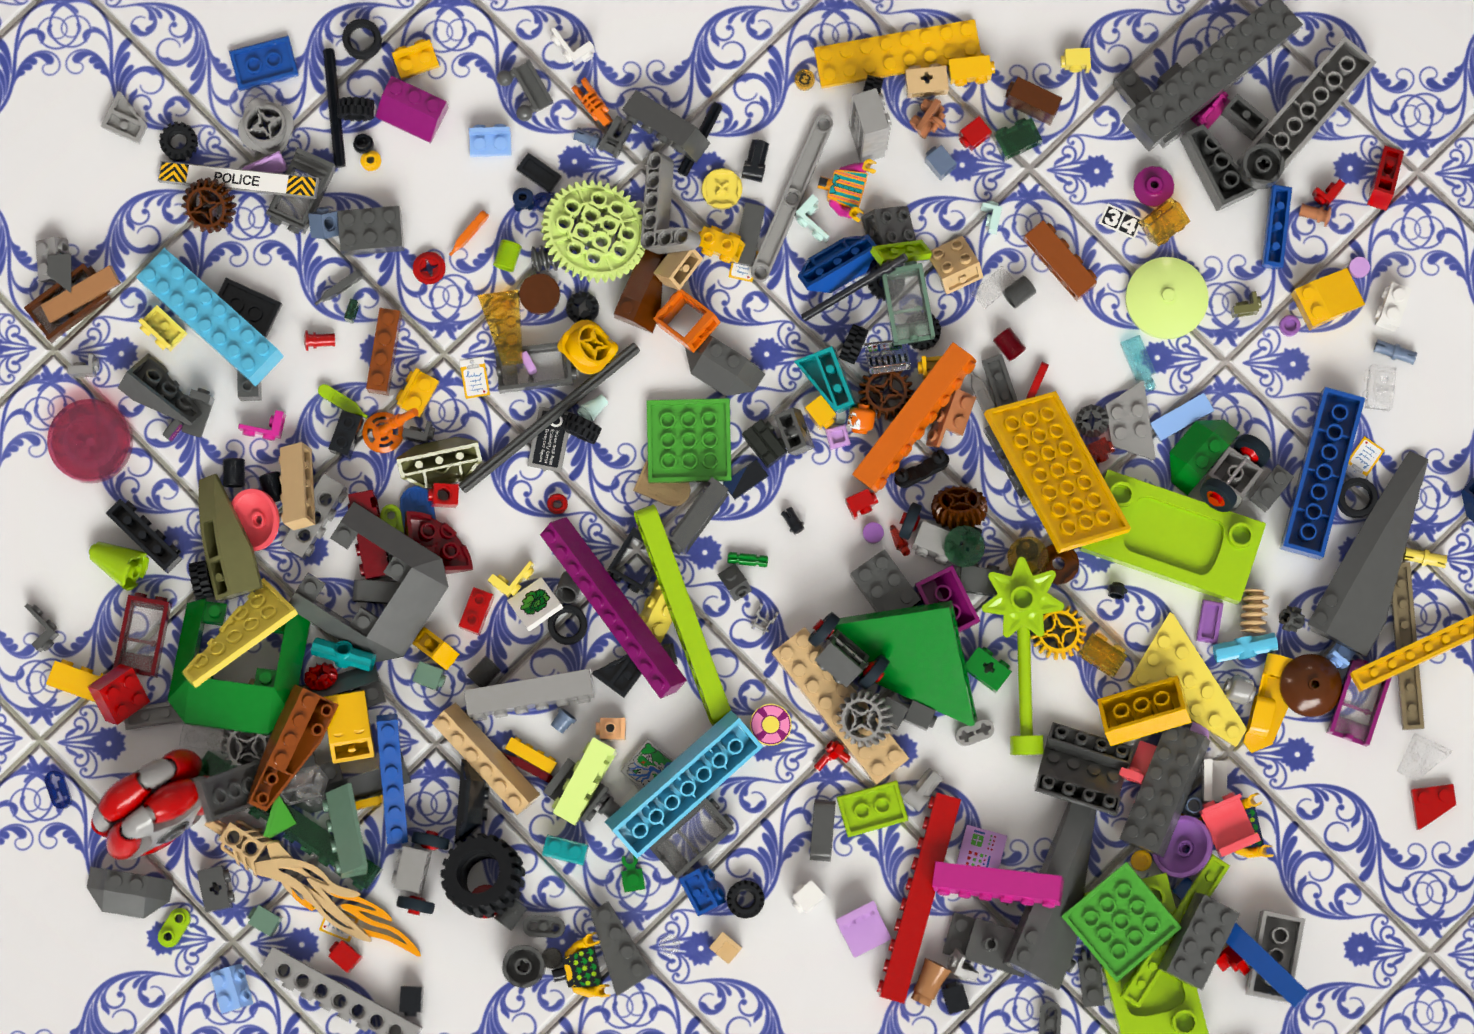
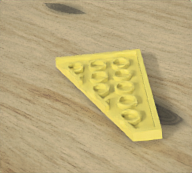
[1128,612,1247,747]

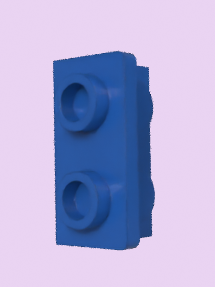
[679,865,726,917]

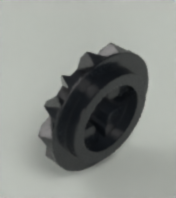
[566,291,599,323]

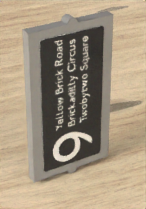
[527,406,572,472]

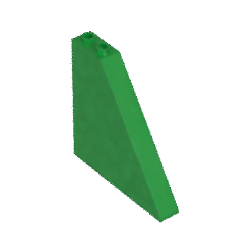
[828,601,977,726]

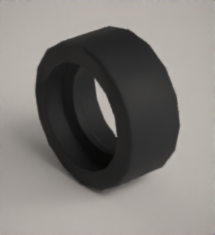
[342,19,382,60]
[1338,477,1378,518]
[548,605,587,645]

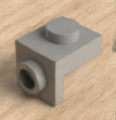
[947,948,979,981]

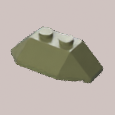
[396,437,482,489]

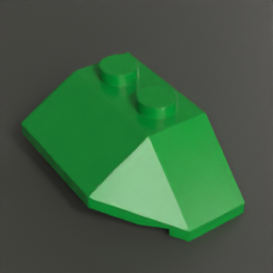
[1169,420,1240,496]

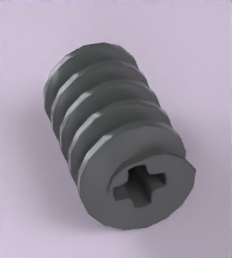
[531,246,573,272]

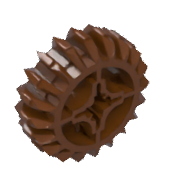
[181,177,237,233]
[858,364,914,420]
[931,485,988,530]

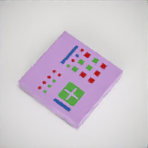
[956,825,1007,869]

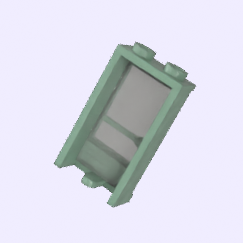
[881,261,935,346]

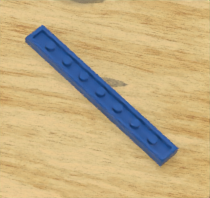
[1172,877,1310,1009]

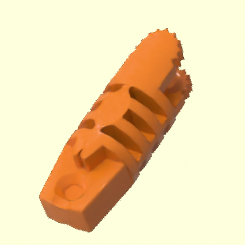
[571,77,613,127]

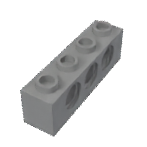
[281,474,348,560]

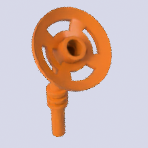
[362,408,419,453]

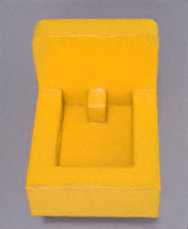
[917,356,942,379]

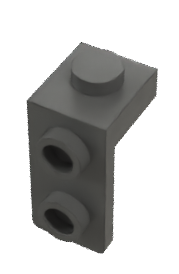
[182,388,215,438]
[24,603,59,652]

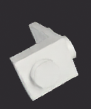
[550,27,595,66]

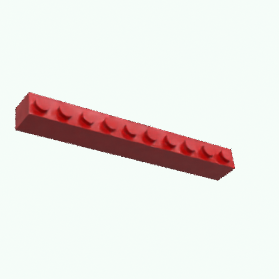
[877,793,961,1004]

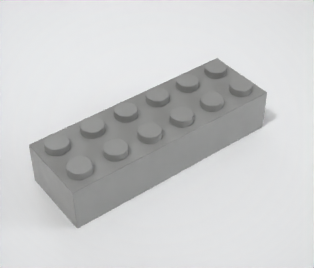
[849,88,892,163]
[464,669,594,721]

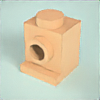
[596,718,626,740]

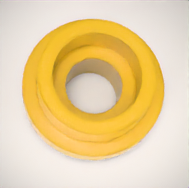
[361,151,381,171]

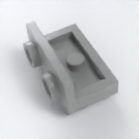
[36,237,69,282]

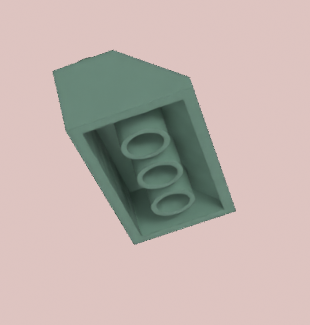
[322,783,368,879]

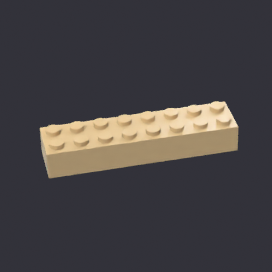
[772,627,909,786]

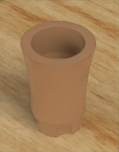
[911,958,951,1007]

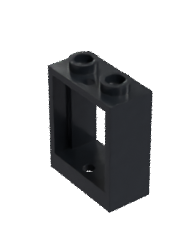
[607,527,655,594]

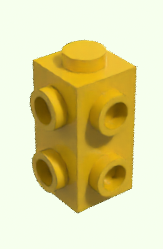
[948,53,995,86]
[698,226,745,264]

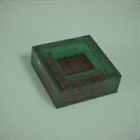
[344,298,360,324]

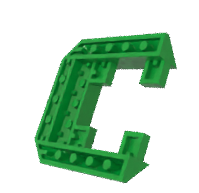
[167,598,311,735]

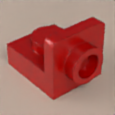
[1312,179,1346,207]
[1216,945,1251,976]

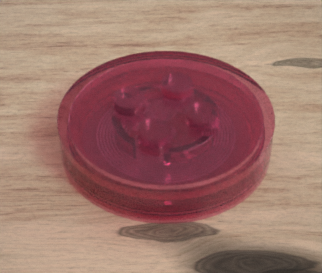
[47,399,133,483]

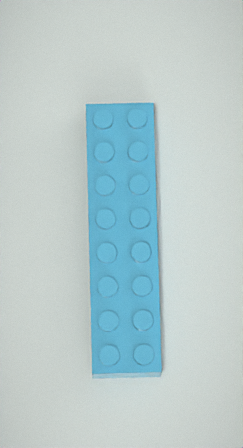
[136,247,284,387]
[605,710,763,859]

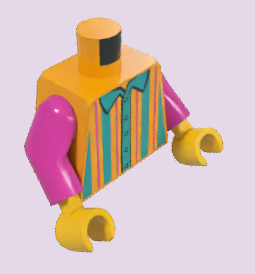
[817,159,877,222]

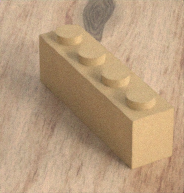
[279,442,316,531]

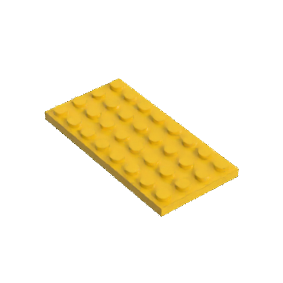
[984,391,1131,553]

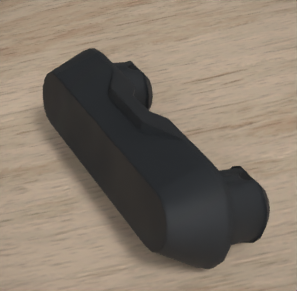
[894,450,949,488]

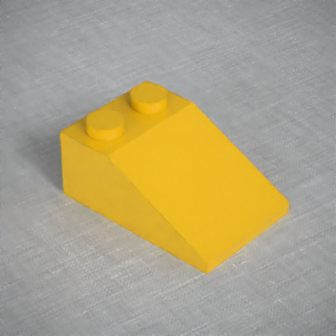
[1291,268,1365,331]

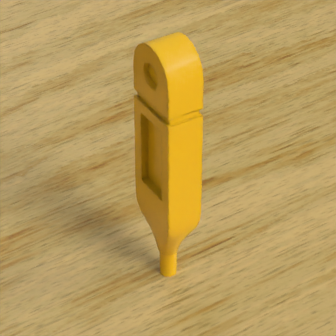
[355,795,384,810]

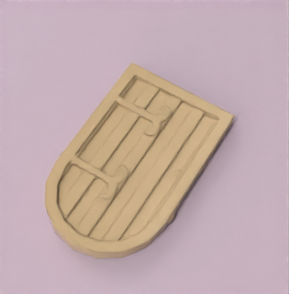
[633,460,691,507]

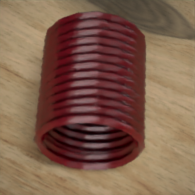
[993,327,1026,361]

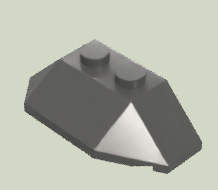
[685,335,765,396]
[87,867,174,919]

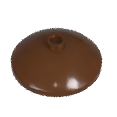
[1279,654,1342,717]

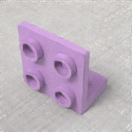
[835,900,891,957]

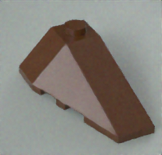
[614,249,665,334]

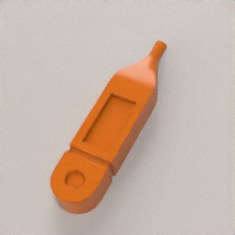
[449,210,489,256]

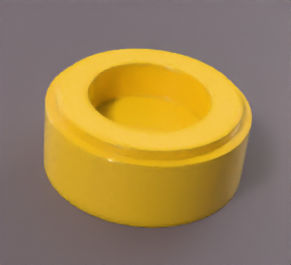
[1130,850,1152,871]

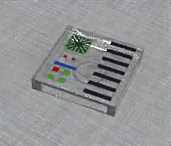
[864,340,911,374]

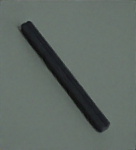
[323,48,346,168]

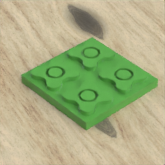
[647,398,732,483]
[1061,862,1182,982]

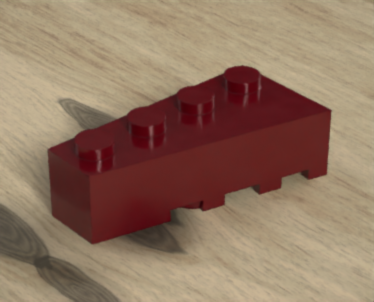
[348,490,389,580]

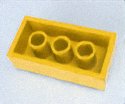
[1097,675,1192,746]

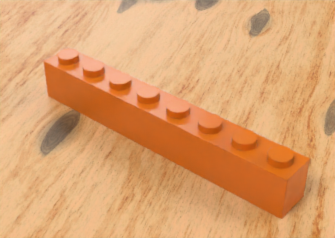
[852,342,977,493]

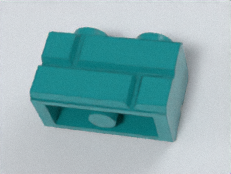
[542,835,589,866]

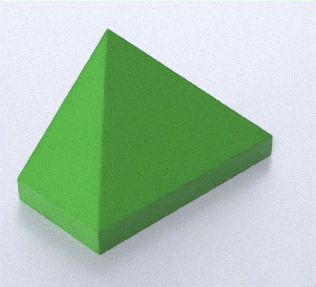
[263,796,297,838]

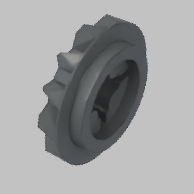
[1076,404,1109,438]

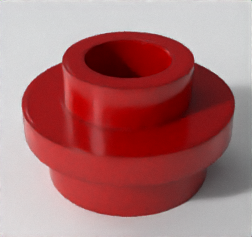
[547,494,568,514]

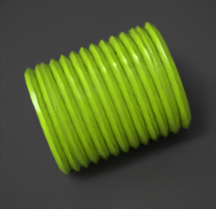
[493,239,522,272]

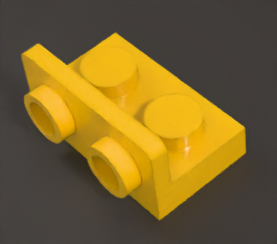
[392,39,440,80]
[396,368,439,418]

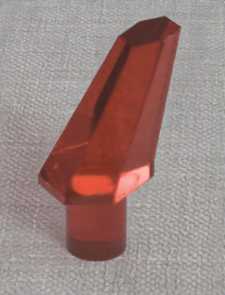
[890,524,910,556]

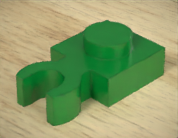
[621,855,645,893]

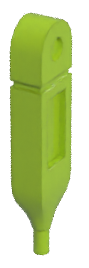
[318,384,368,419]

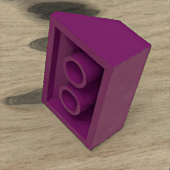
[375,76,449,143]
[914,565,981,634]

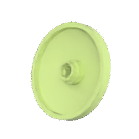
[1125,257,1209,340]

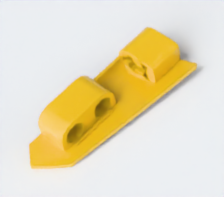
[1243,653,1293,753]

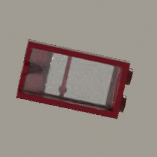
[113,592,172,678]

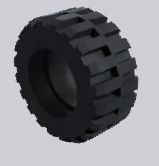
[440,833,526,918]

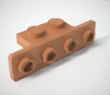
[926,379,976,447]

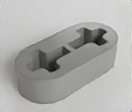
[955,720,994,746]

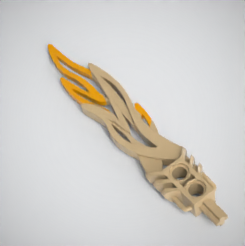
[204,819,421,957]

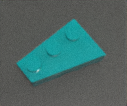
[794,346,857,414]

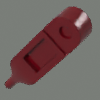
[502,752,553,783]

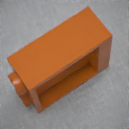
[653,289,721,353]

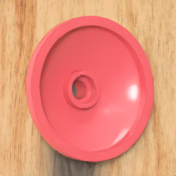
[231,489,279,551]

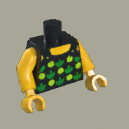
[552,932,610,997]

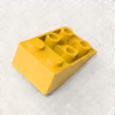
[324,690,375,764]

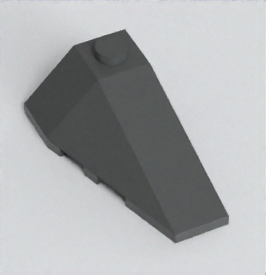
[118,353,202,425]

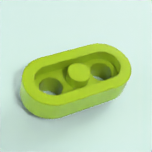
[380,504,405,534]
[158,908,191,948]

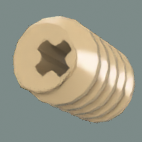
[1240,589,1269,633]

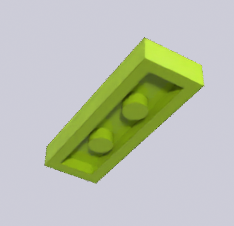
[870,240,932,266]

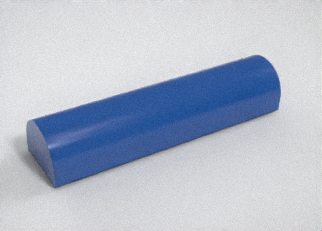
[1261,184,1292,269]

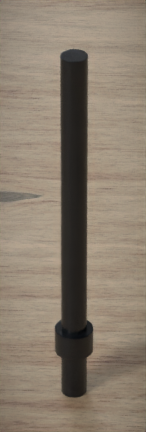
[801,253,908,321]

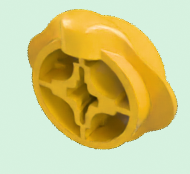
[557,320,618,374]

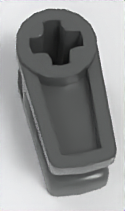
[598,116,633,159]

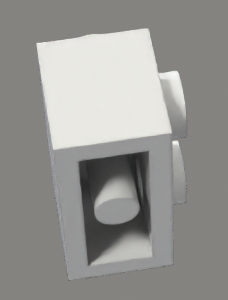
[1375,282,1412,332]
[792,880,826,913]

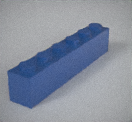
[376,714,408,844]

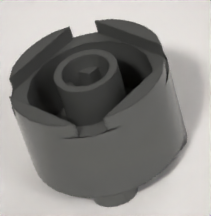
[1240,143,1285,189]
[502,945,546,988]

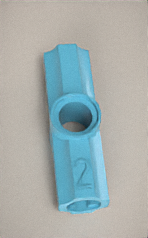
[1212,633,1278,663]

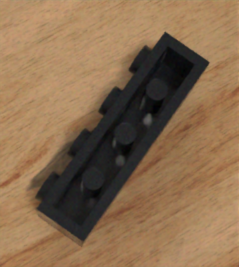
[106,499,182,573]

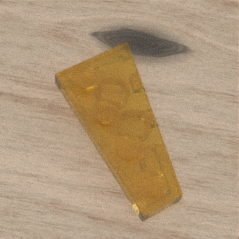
[477,290,523,366]

